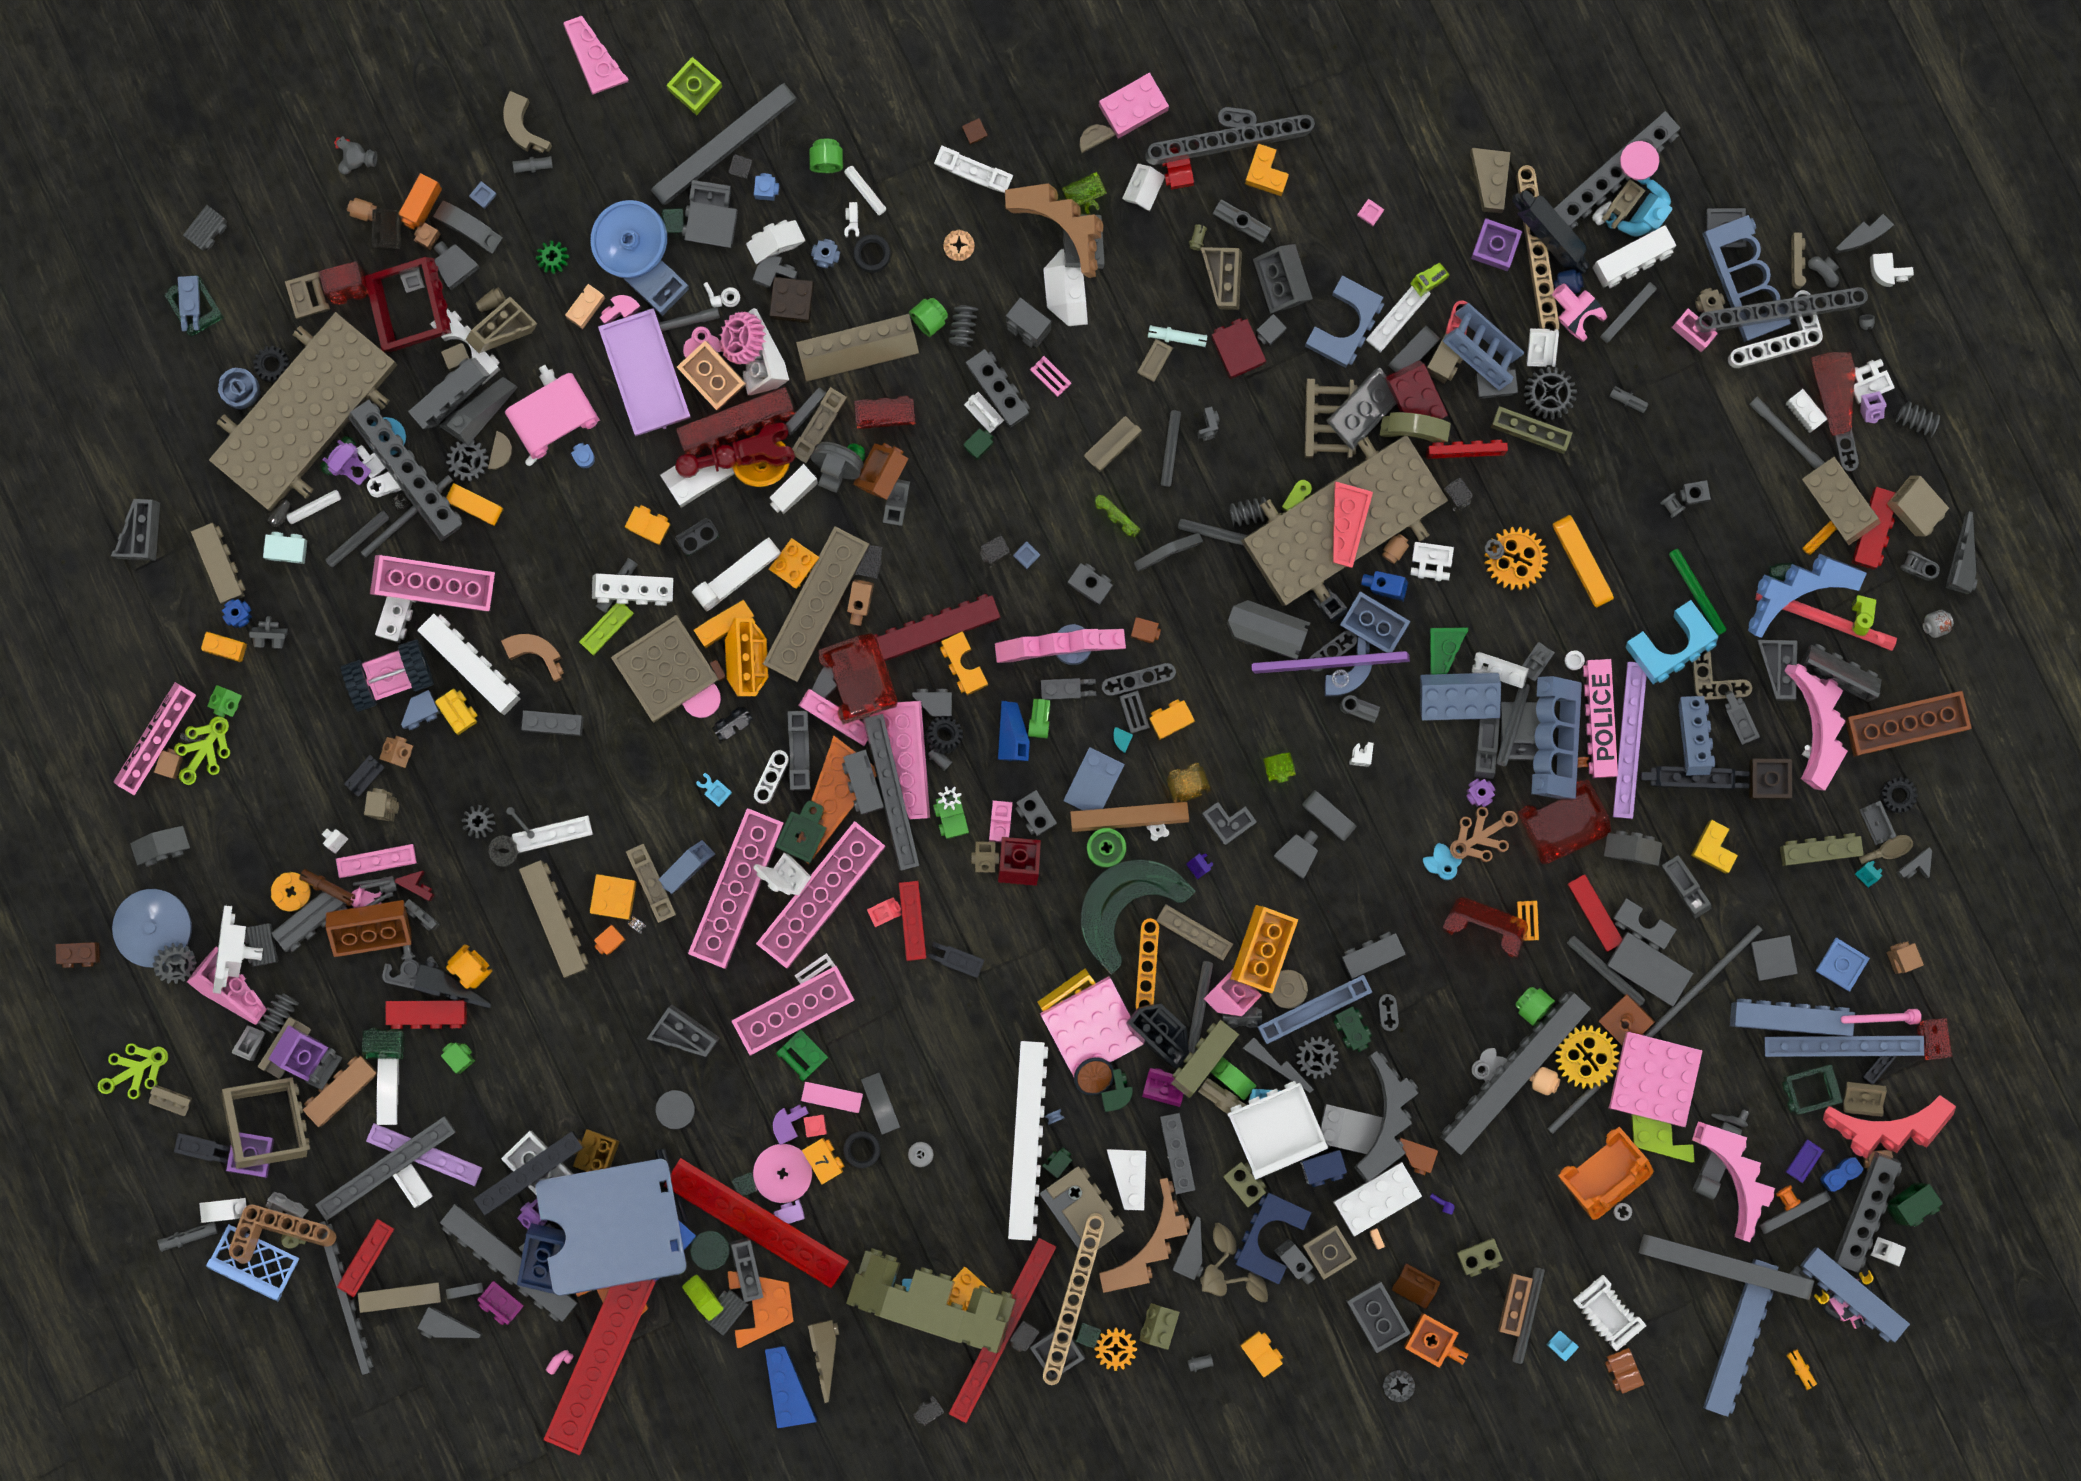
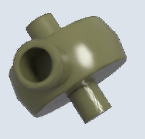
[281,1234,306,1248]

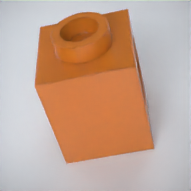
[594,925,626,955]

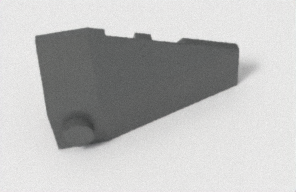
[440,377,518,445]
[1945,511,1978,594]

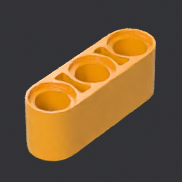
[446,483,503,526]

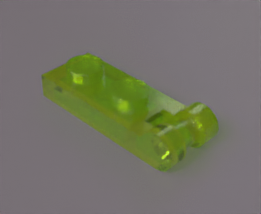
[1095,495,1141,537]

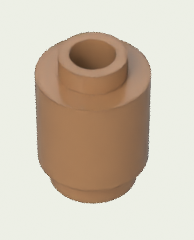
[347,198,377,222]
[1382,534,1409,564]

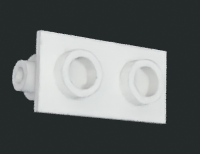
[964,392,1004,433]

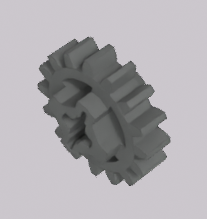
[446,440,489,482]
[152,943,197,984]
[1296,1036,1339,1079]

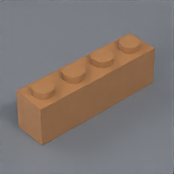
[303,1056,377,1127]

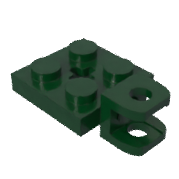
[775,801,827,863]

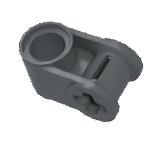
[1900,550,1940,581]

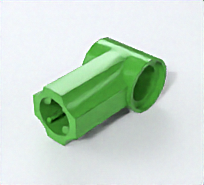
[1028,699,1050,739]

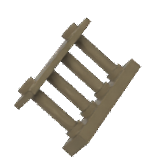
[1305,379,1357,459]

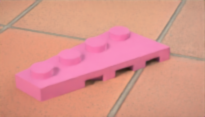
[563,16,629,95]

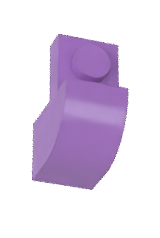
[773,1105,809,1145]

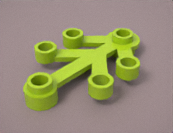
[174,716,230,785]
[98,1044,168,1099]

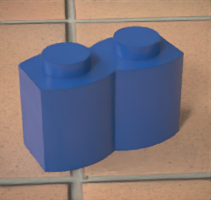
[1820,1157,1863,1191]

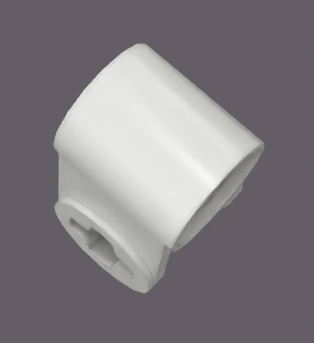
[367,472,402,498]

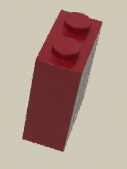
[1211,318,1266,379]

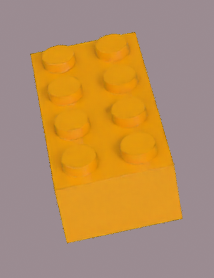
[1230,905,1298,993]

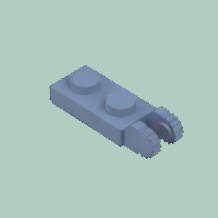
[178,276,200,331]

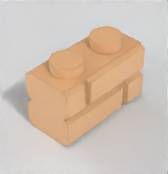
[565,284,605,329]

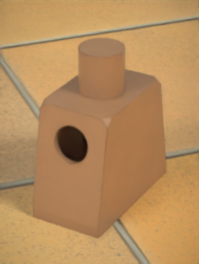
[847,579,874,626]

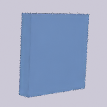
[1816,938,1870,992]

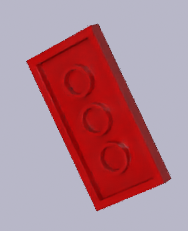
[1426,440,1508,459]

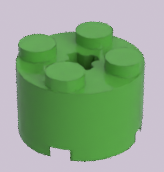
[1087,828,1126,868]

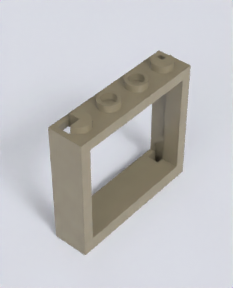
[222,1077,310,1169]

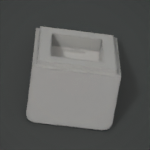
[400,267,425,293]

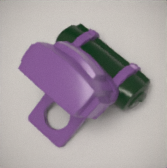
[320,436,371,485]

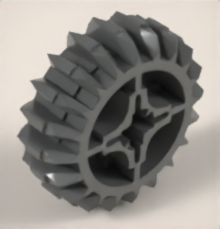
[1524,367,1577,420]

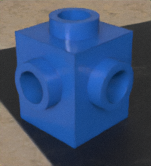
[222,599,252,628]

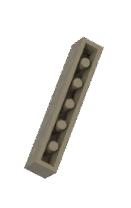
[519,860,589,978]

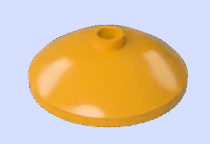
[732,436,790,487]

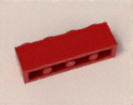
[1852,487,1895,570]
[386,1001,467,1029]

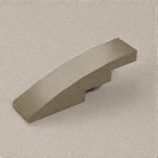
[358,1282,441,1313]

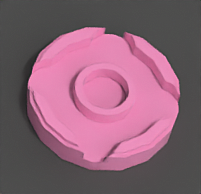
[1620,141,1659,180]
[683,684,721,718]

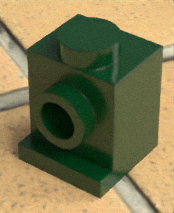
[1043,1147,1072,1178]

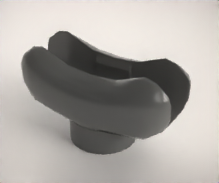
[1808,256,1839,288]

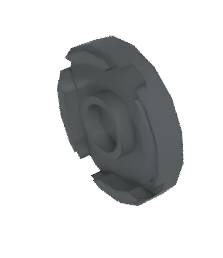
[656,1090,695,1129]

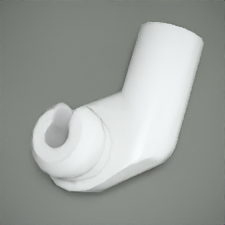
[1592,201,1612,225]

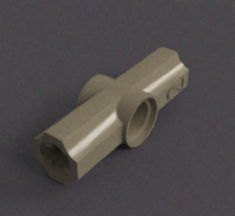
[1198,1078,1247,1114]

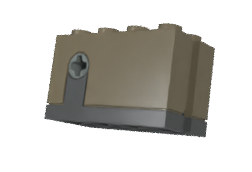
[1039,1166,1124,1258]

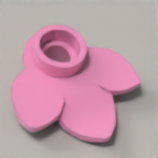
[683,327,722,358]

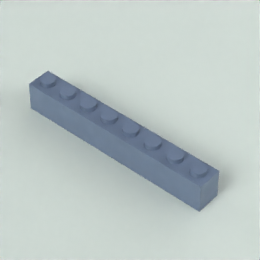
[1703,1259,1778,1417]

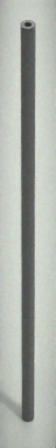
[1547,925,1762,1134]

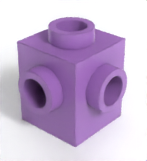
[1466,779,1495,807]
[517,1199,548,1229]

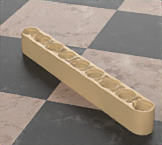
[1516,165,1559,331]
[1043,1213,1104,1385]

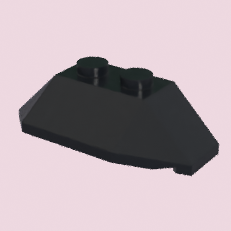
[1126,1003,1190,1070]

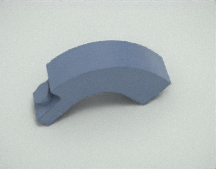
[1325,637,1372,696]

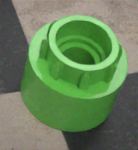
[809,139,843,173]
[909,298,948,337]
[1516,987,1555,1026]

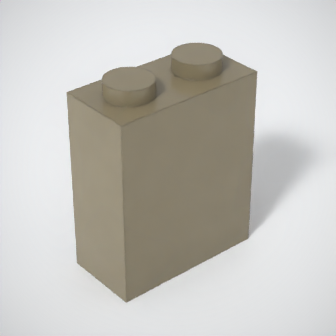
[1887,476,1949,536]

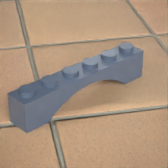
[1257,975,1372,1044]

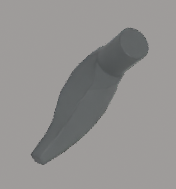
[1711,1110,1749,1127]

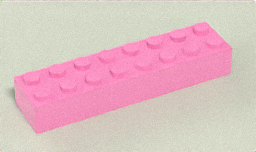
[688,808,784,969]
[756,821,886,969]

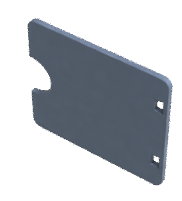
[535,1159,686,1296]

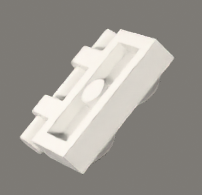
[1845,359,1895,404]
[1410,542,1454,581]

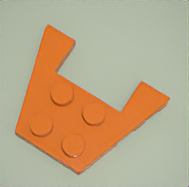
[728,1271,794,1348]

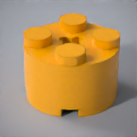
[446,944,492,989]

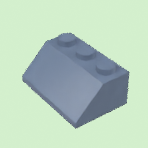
[1340,592,1410,653]

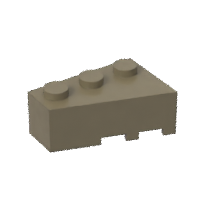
[1201,247,1242,310]

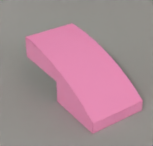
[989,801,1012,843]

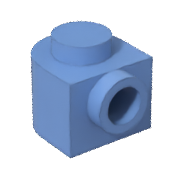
[571,443,595,468]

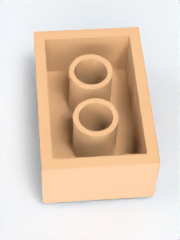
[677,341,746,410]

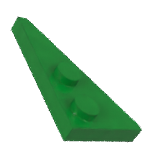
[1430,628,1468,675]

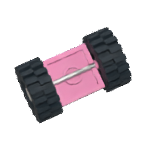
[341,639,434,712]

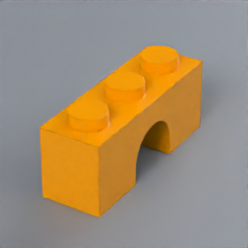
[940,631,988,695]

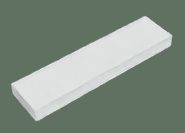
[1366,283,1431,353]
[512,816,593,853]

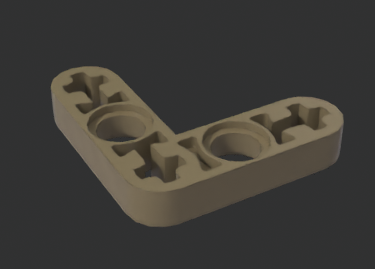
[1692,650,1752,700]

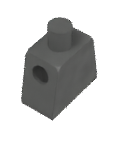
[434,241,480,290]
[1273,830,1318,879]
[1274,1239,1316,1284]

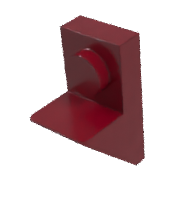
[395,871,434,901]

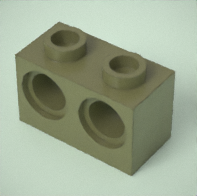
[1223,1162,1266,1207]
[1456,1238,1503,1277]

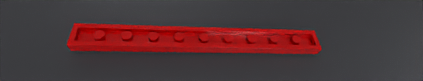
[949,1238,1056,1423]

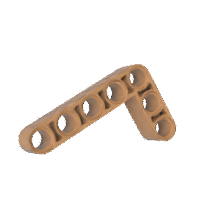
[229,1205,336,1264]

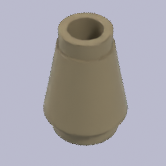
[476,288,506,313]

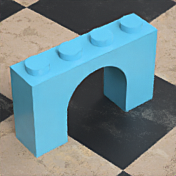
[1626,600,1718,684]

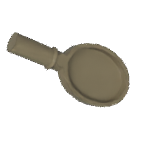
[1859,835,1913,864]

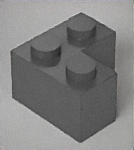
[1201,802,1257,846]
[130,826,190,867]
[1604,831,1662,866]

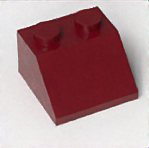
[998,837,1041,886]

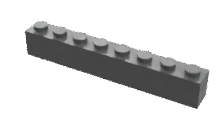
[440,1204,579,1322]

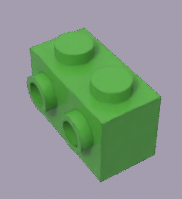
[441,1043,475,1074]

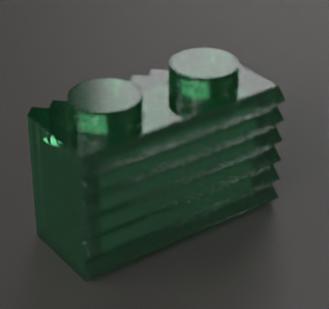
[362,1028,405,1059]

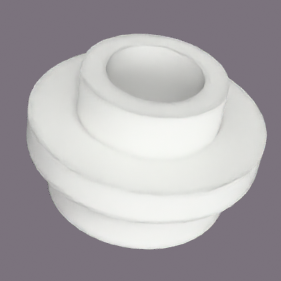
[721,288,740,307]

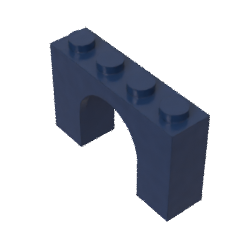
[1234,1193,1312,1284]

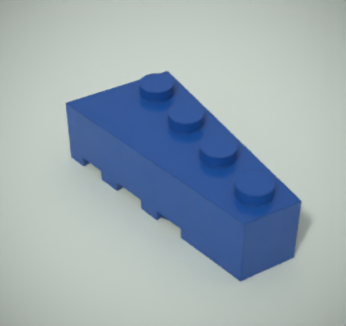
[765,1345,817,1428]

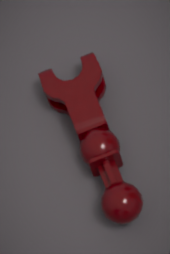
[675,423,795,478]

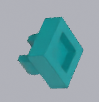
[1855,861,1882,888]

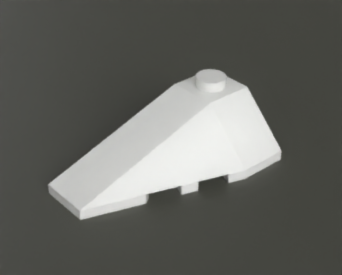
[660,465,735,508]

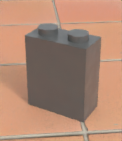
[682,202,738,248]

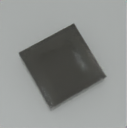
[728,155,753,179]

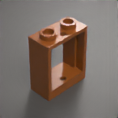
[853,443,909,500]

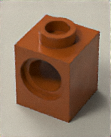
[1131,617,1161,644]

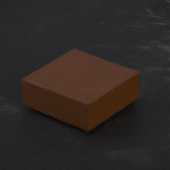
[962,118,988,145]
[710,660,726,682]

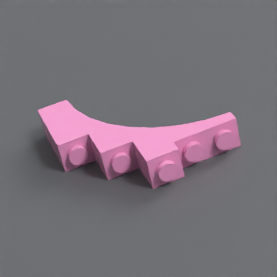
[995,629,1126,663]
[1784,664,1848,791]
[1692,1121,1775,1242]

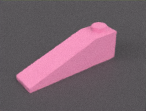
[187,947,267,1025]

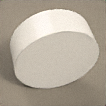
[1564,651,1585,671]

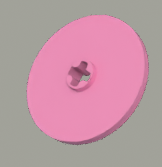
[753,1144,812,1203]

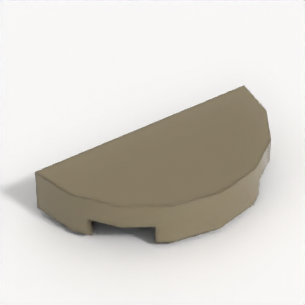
[1080,124,1116,153]
[488,431,512,470]

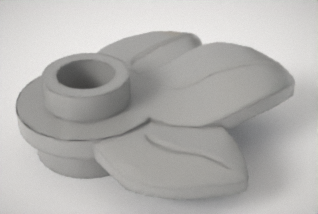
[1472,1048,1508,1082]

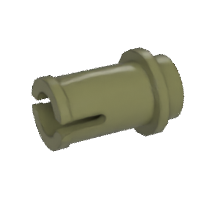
[1189,225,1207,251]

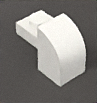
[1870,253,1914,287]
[199,1198,247,1223]

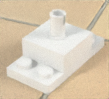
[213,906,263,994]

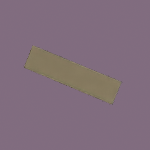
[1156,904,1233,961]

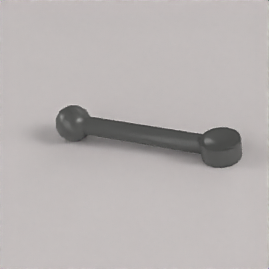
[506,807,535,839]

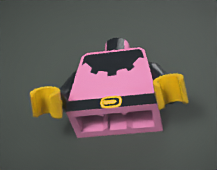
[1814,1270,1873,1329]

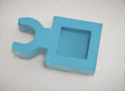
[696,773,732,807]

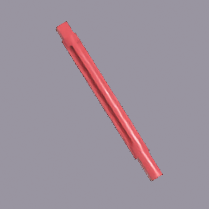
[1755,593,1897,651]

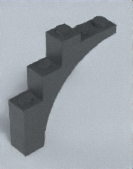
[1354,1051,1418,1183]

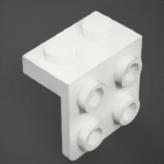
[753,853,811,896]

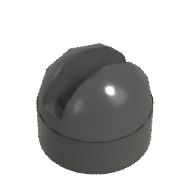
[1859,315,1875,330]

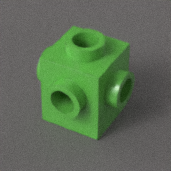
[207,685,242,717]

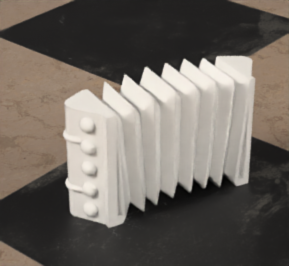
[1573,1275,1646,1351]

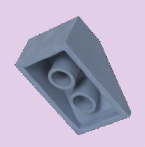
[1064,747,1125,810]

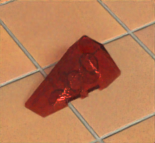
[1811,352,1856,436]

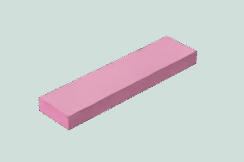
[798,689,868,746]
[336,844,417,878]

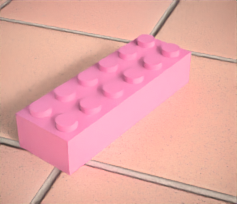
[370,555,495,611]
[732,966,854,1055]

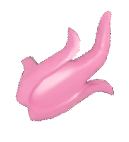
[351,885,382,908]

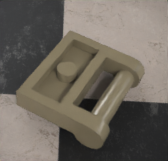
[285,272,330,319]

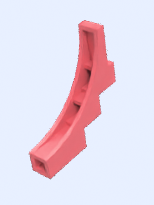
[1823,1095,1956,1159]

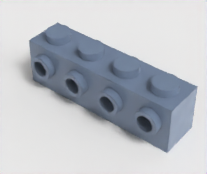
[1678,696,1715,775]

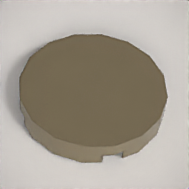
[1269,970,1308,1009]

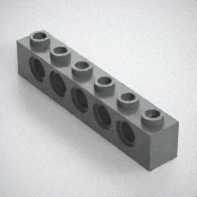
[1833,1152,1902,1273]

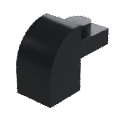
[1309,583,1348,624]

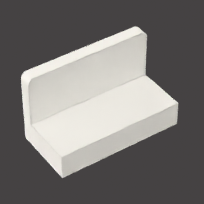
[1122,164,1165,210]
[393,1164,433,1208]

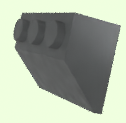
[1253,244,1313,314]

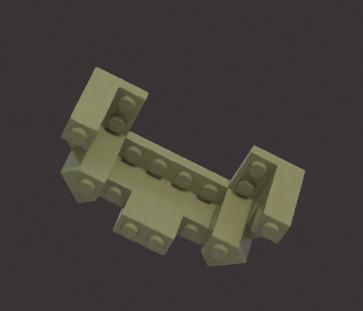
[846,1248,1017,1353]

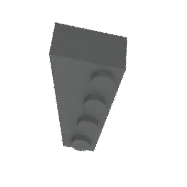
[408,358,490,429]

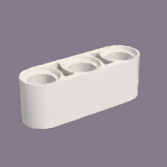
[754,750,789,804]

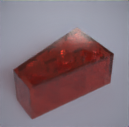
[854,396,915,429]

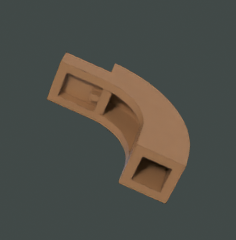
[501,634,564,682]

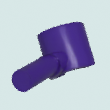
[1430,1193,1455,1214]

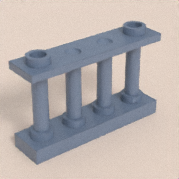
[1443,303,1524,390]

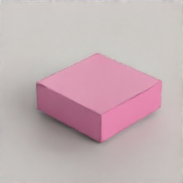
[1357,199,1384,226]

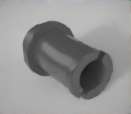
[928,748,952,771]
[1188,1354,1214,1372]

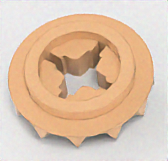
[943,230,974,261]

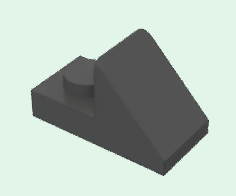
[1896,847,1932,879]

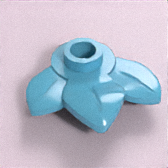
[1423,843,1462,880]

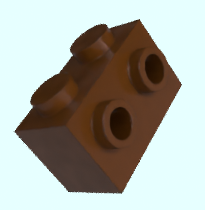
[56,942,100,968]

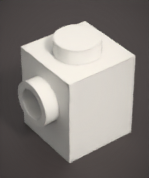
[1871,1237,1906,1266]

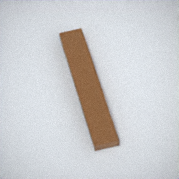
[1070,802,1189,832]

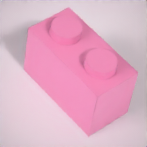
[1671,309,1718,352]

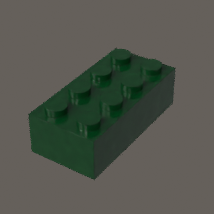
[1886,1183,1943,1227]

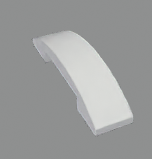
[934,146,1013,193]

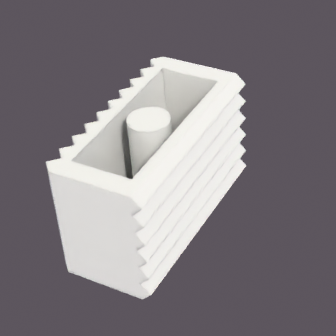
[1786,389,1827,433]

